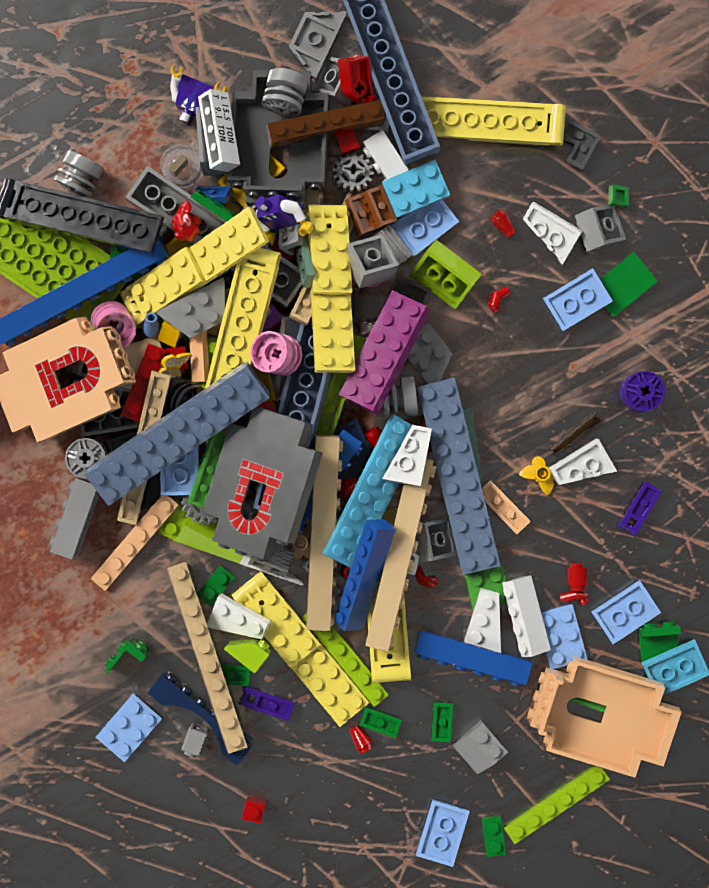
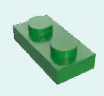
[197,565,235,607]
[220,663,251,687]
[431,702,453,742]
[359,707,402,738]
[482,815,506,857]

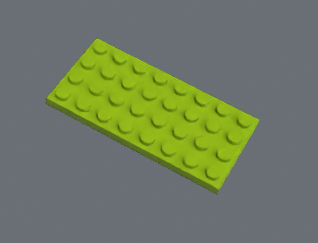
[0,219,127,332]

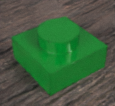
[608,185,629,208]

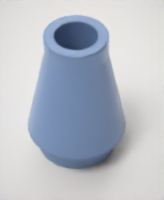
[142,313,161,338]

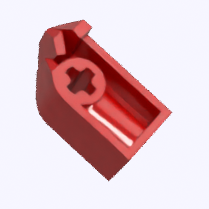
[338,55,377,105]

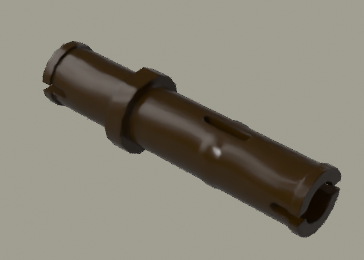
[549,412,601,457]

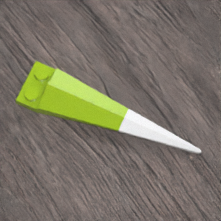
[158,498,304,585]

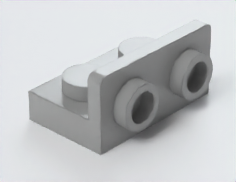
[278,224,303,255]

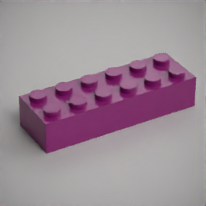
[339,290,431,415]

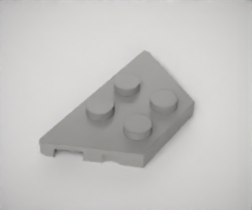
[289,11,347,80]
[156,278,225,338]
[407,324,453,384]

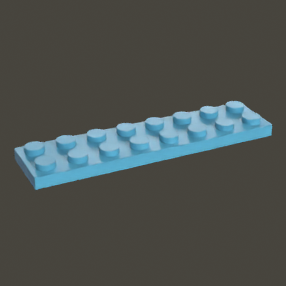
[322,414,412,568]

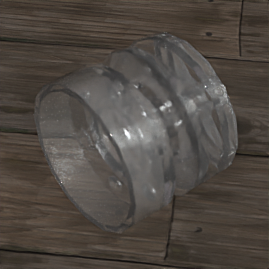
[160,144,203,191]

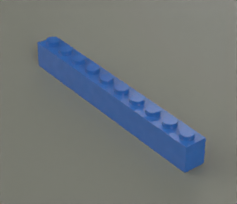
[0,235,171,346]

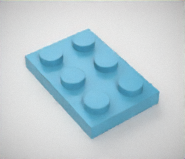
[382,160,450,218]
[641,639,709,695]

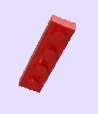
[120,343,166,422]

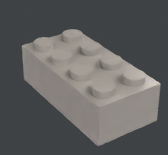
[49,478,100,559]

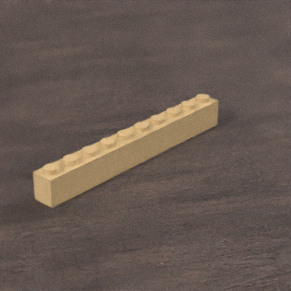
[306,435,343,631]
[365,459,436,652]
[167,562,247,754]

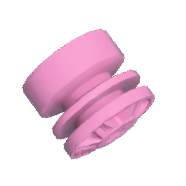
[91,301,136,348]
[250,331,302,376]

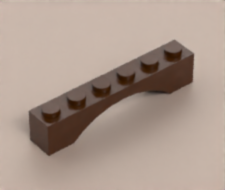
[266,100,385,149]

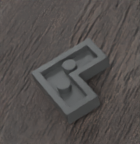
[564,118,601,171]

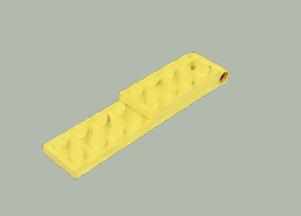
[392,96,566,146]
[306,205,355,373]
[120,207,269,329]
[205,248,281,422]
[367,509,411,683]
[232,571,369,727]

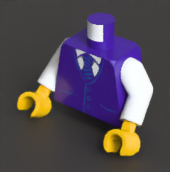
[170,63,228,124]
[256,195,313,246]

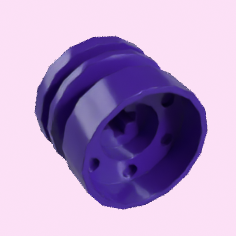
[620,371,665,412]

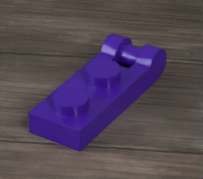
[617,481,662,537]
[238,686,295,721]

